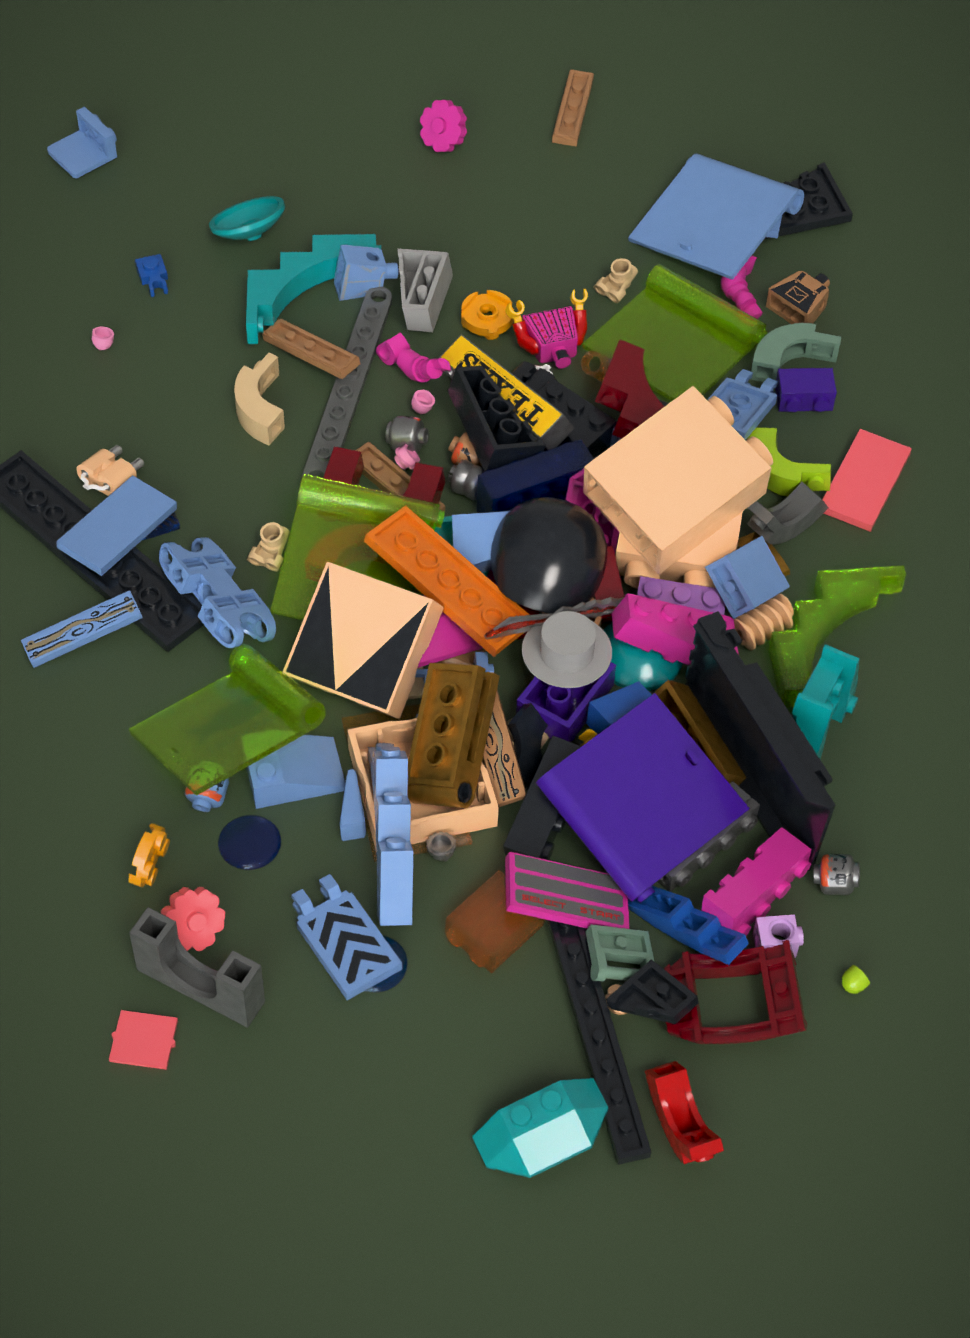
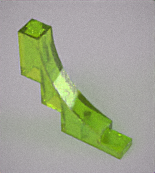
[769,565,906,707]

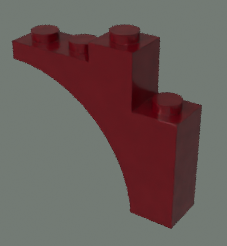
[595,339,665,439]

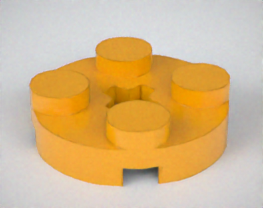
[461,290,514,340]
[129,823,170,888]

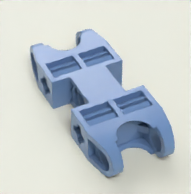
[159,537,276,648]

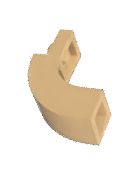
[234,353,285,446]

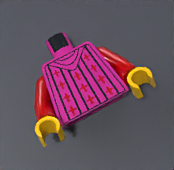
[505,289,588,369]

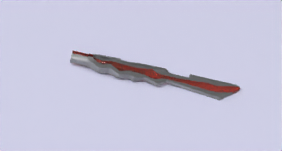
[484,597,624,639]

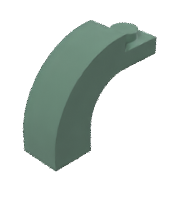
[750,323,841,382]

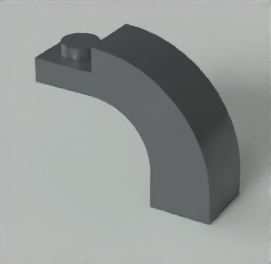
[747,482,829,544]

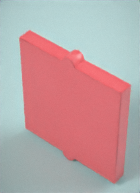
[109,1010,178,1070]

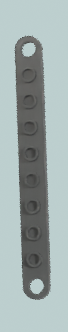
[302,287,392,494]

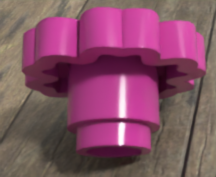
[420,100,467,152]

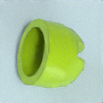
[842,965,870,994]

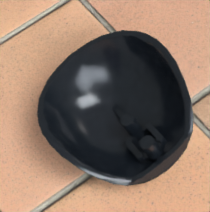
[490,497,607,613]

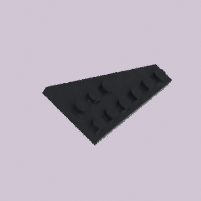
[764,162,853,239]

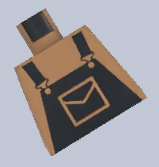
[766,271,830,324]

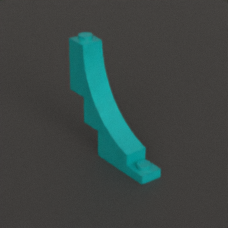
[246,234,381,344]

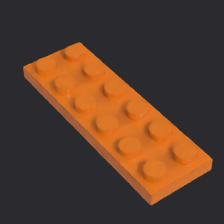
[364,505,535,657]

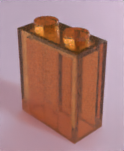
[445,870,545,973]

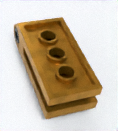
[408,663,500,808]

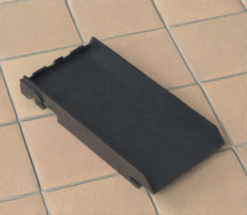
[685,611,836,871]

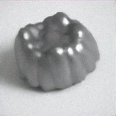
[426,831,456,862]

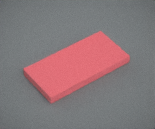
[822,429,912,532]

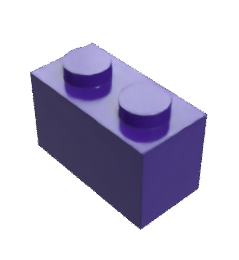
[775,368,837,412]

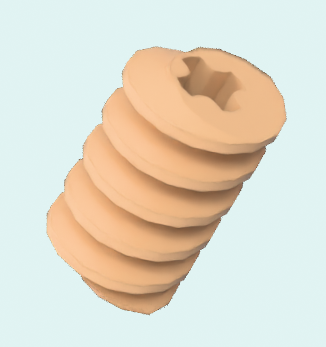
[734,594,794,651]

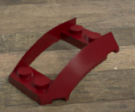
[664,940,808,1044]

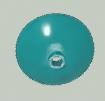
[209,196,285,241]
[603,622,683,691]

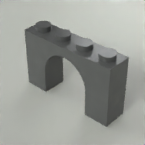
[129,907,265,1028]

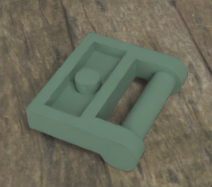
[585,924,655,982]

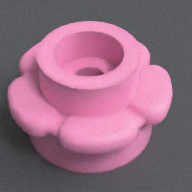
[394,444,420,470]

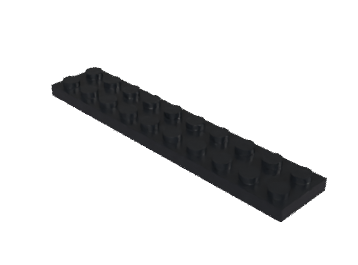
[0,450,204,652]

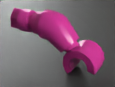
[720,256,763,322]
[376,332,451,382]

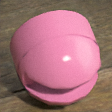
[92,326,114,350]
[411,390,435,414]

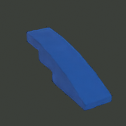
[628,886,749,965]

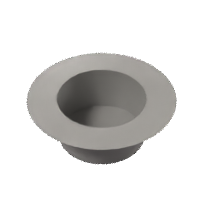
[522,611,612,688]

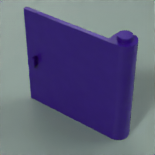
[536,693,750,903]

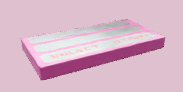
[505,852,629,929]

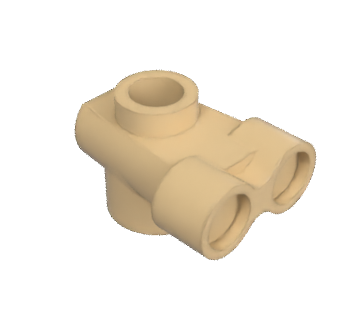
[594,258,638,303]
[247,522,290,572]

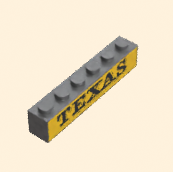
[439,334,574,452]

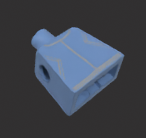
[334,245,399,301]

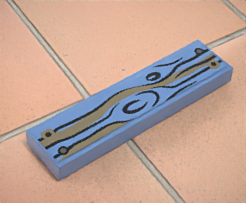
[21,590,143,668]

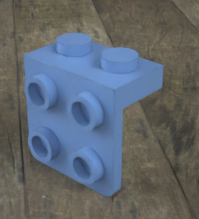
[47,107,117,178]

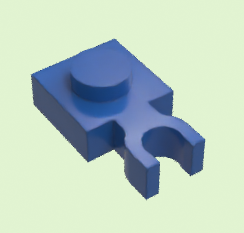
[135,254,168,297]

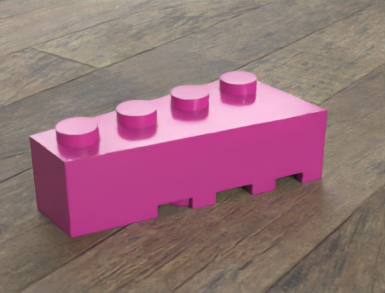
[612,593,739,665]
[701,827,812,936]

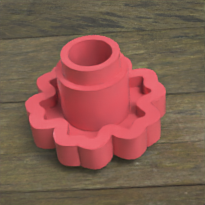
[161,887,225,952]

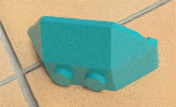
[472,1078,609,1178]

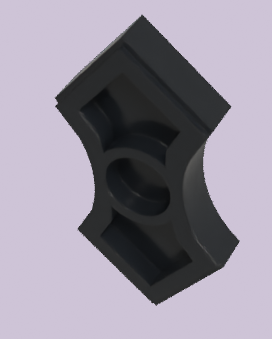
[508,703,548,790]

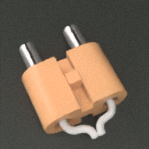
[76,445,144,496]

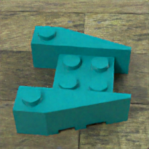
[792,644,860,760]

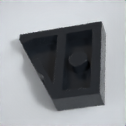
[606,959,699,1024]

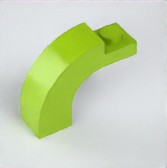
[748,428,831,497]

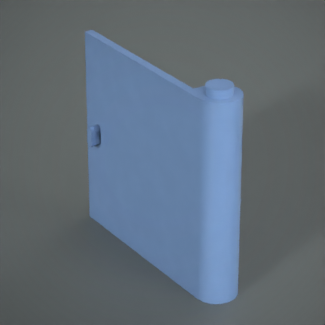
[628,153,804,280]

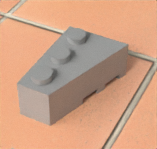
[397,248,453,332]

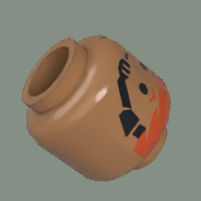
[448,432,482,466]

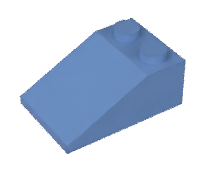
[242,732,345,809]

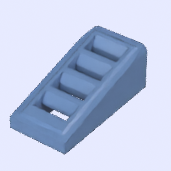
[340,769,366,841]

